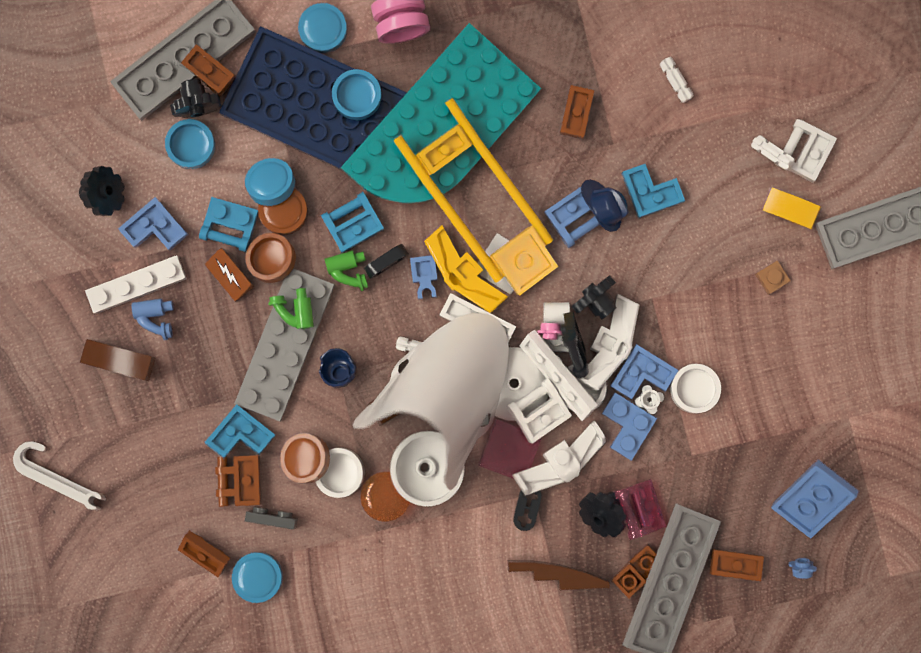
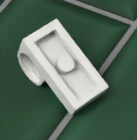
[543,302,570,352]

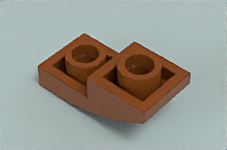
[612,543,657,599]

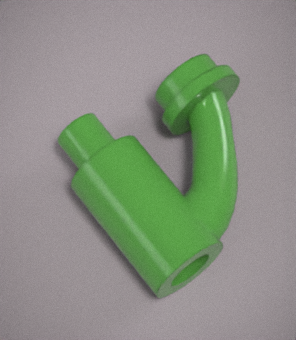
[324,251,368,292]
[268,288,314,329]

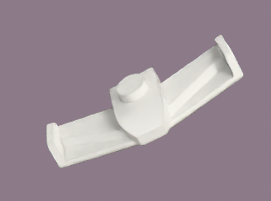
[577,294,640,391]
[512,421,606,496]

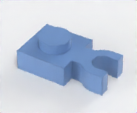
[410,255,437,300]

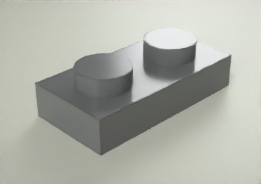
[244,507,298,530]

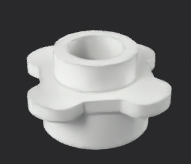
[635,385,664,414]

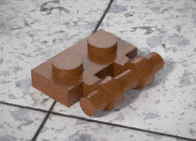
[215,455,261,507]

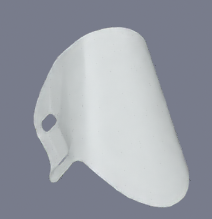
[353,313,509,490]

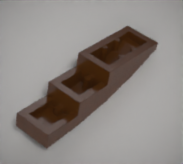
[507,560,610,590]

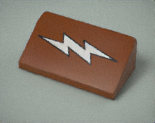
[205,247,254,302]

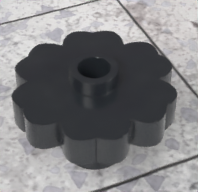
[170,79,222,118]
[79,166,125,217]
[572,275,617,320]
[579,492,627,538]

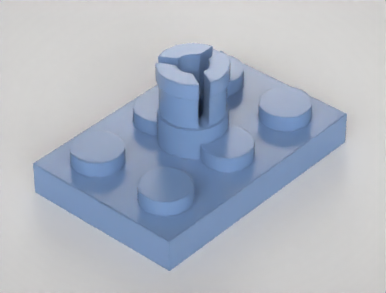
[771,460,859,539]

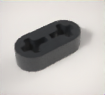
[364,244,409,279]
[513,490,542,531]

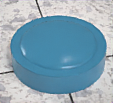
[298,3,347,53]
[332,69,382,120]
[165,119,215,169]
[245,158,295,206]
[232,552,283,603]

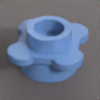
[789,558,817,579]

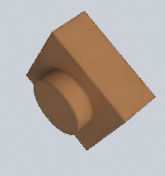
[755,260,790,295]

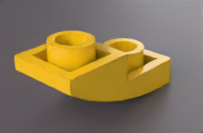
[763,188,821,230]

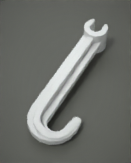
[13,442,106,510]

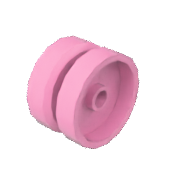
[371,0,430,44]

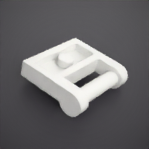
[776,119,837,183]
[507,378,572,443]

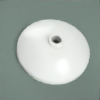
[495,347,548,421]
[390,431,465,506]

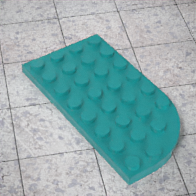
[340,23,541,204]

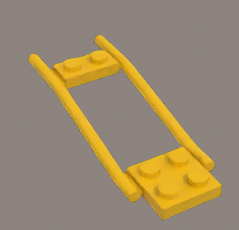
[393,98,558,296]

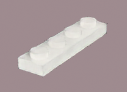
[85,255,187,314]
[520,330,598,421]

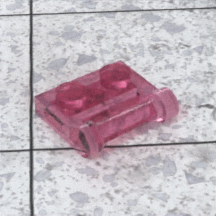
[614,479,666,540]

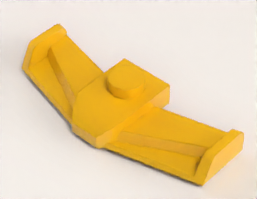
[424,225,508,313]

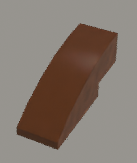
[80,339,156,381]

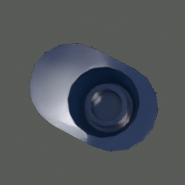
[581,179,629,232]

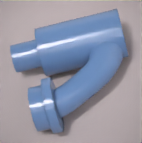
[132,298,174,341]

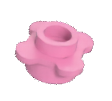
[538,323,563,340]

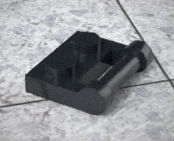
[561,311,589,379]

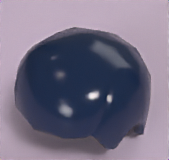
[319,348,356,388]

